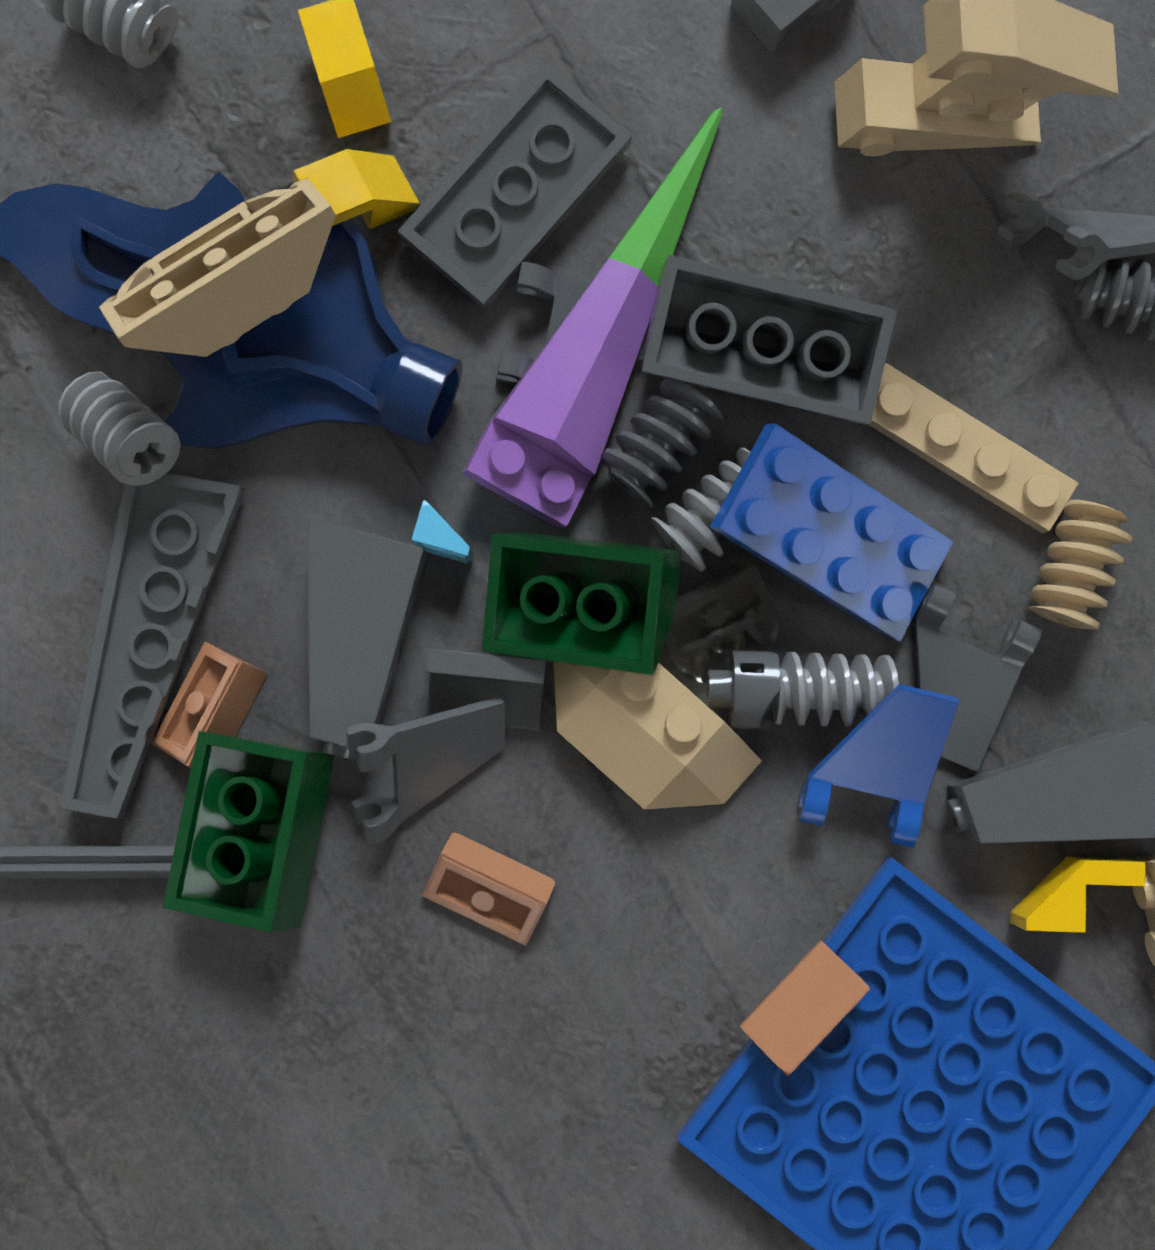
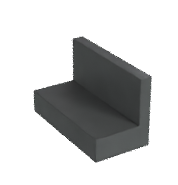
[425,648,546,731]

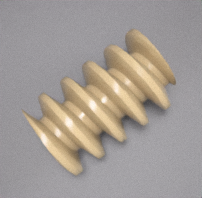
[1029,500,1133,630]

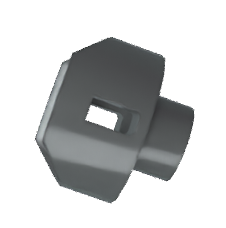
[706,651,781,729]

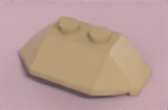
[99,178,336,357]
[553,661,762,810]

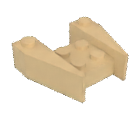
[834,0,1119,156]

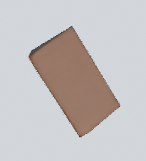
[151,642,267,767]
[422,833,555,946]
[739,940,870,1076]

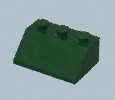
[482,531,681,675]
[163,731,335,933]

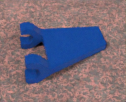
[798,684,959,848]

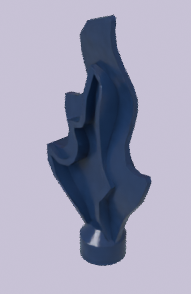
[0,171,463,449]

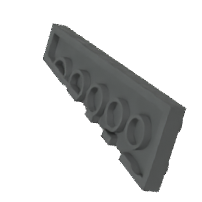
[59,473,245,819]

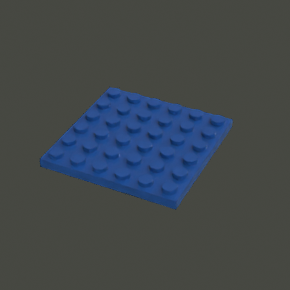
[677,856,1155,1250]

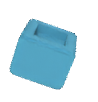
[412,500,474,564]

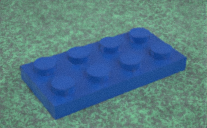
[710,424,953,642]

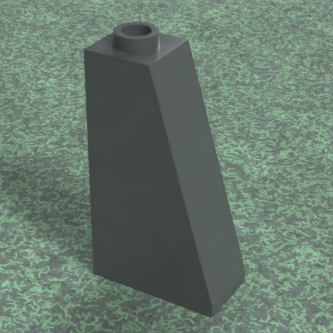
[307,517,429,760]
[946,720,1155,844]

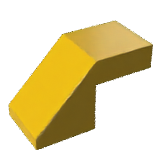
[298,0,392,138]
[293,149,420,230]
[1009,856,1145,933]

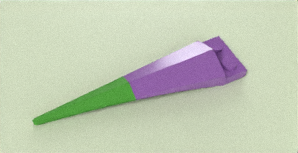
[462,107,722,530]

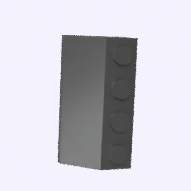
[641,255,898,426]

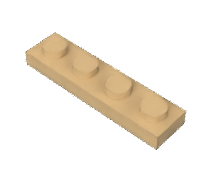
[869,363,1079,534]

